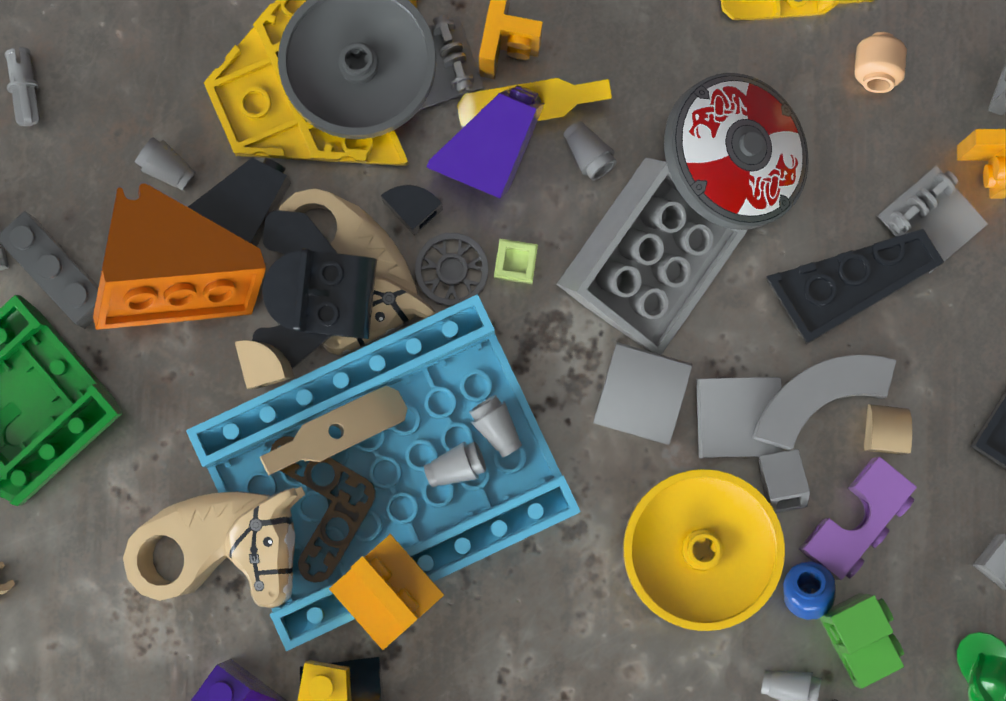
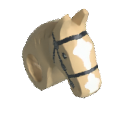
[279,188,436,356]
[123,487,305,608]

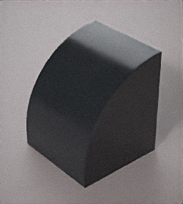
[381,185,443,236]

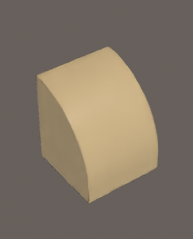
[235,340,295,389]
[864,404,912,455]

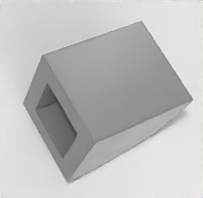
[759,449,810,513]
[973,534,1006,591]

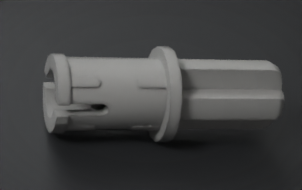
[5,47,40,127]

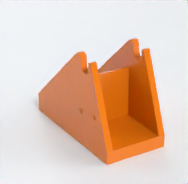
[93,183,266,330]

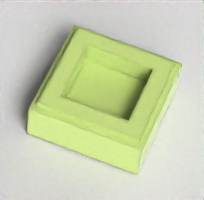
[494,239,538,284]

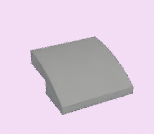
[593,342,692,445]
[696,377,784,458]

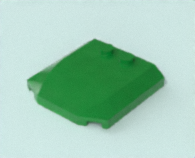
[0,295,123,506]

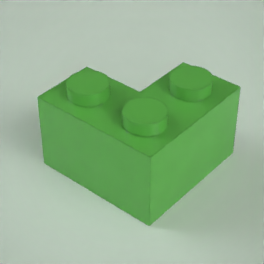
[820,593,904,689]

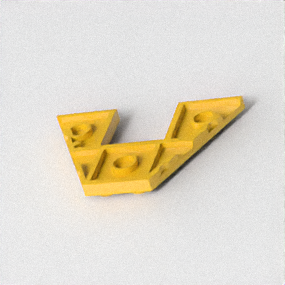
[204,0,409,166]

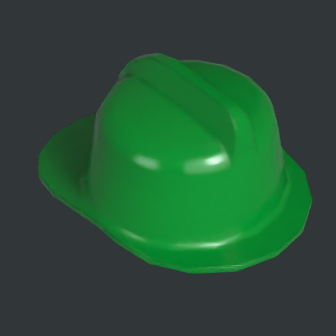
[957,632,1006,701]

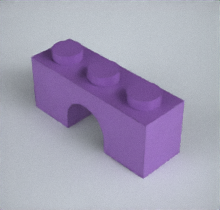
[798,456,917,580]

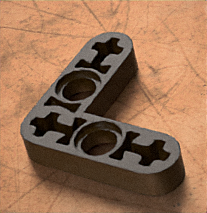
[270,436,376,583]

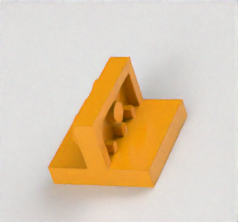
[479,0,543,79]
[957,129,1006,199]
[329,534,444,650]

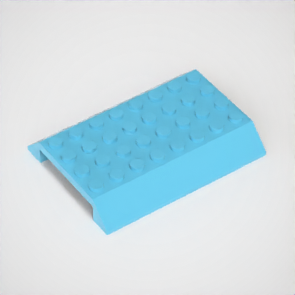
[186,294,581,651]

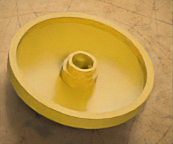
[623,469,785,631]

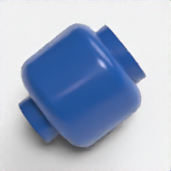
[783,562,836,620]

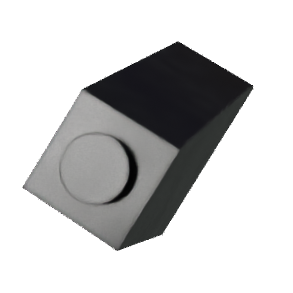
[188,157,291,247]

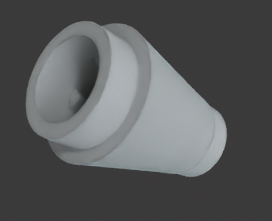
[563,121,617,180]
[135,137,196,191]
[469,395,522,457]
[424,441,486,488]
[761,670,822,701]

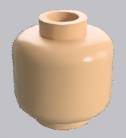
[854,32,907,93]

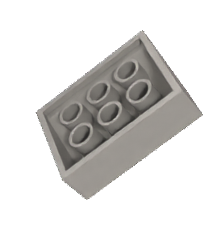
[557,157,747,355]

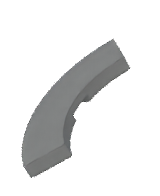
[752,355,896,450]

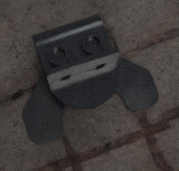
[252,210,377,369]

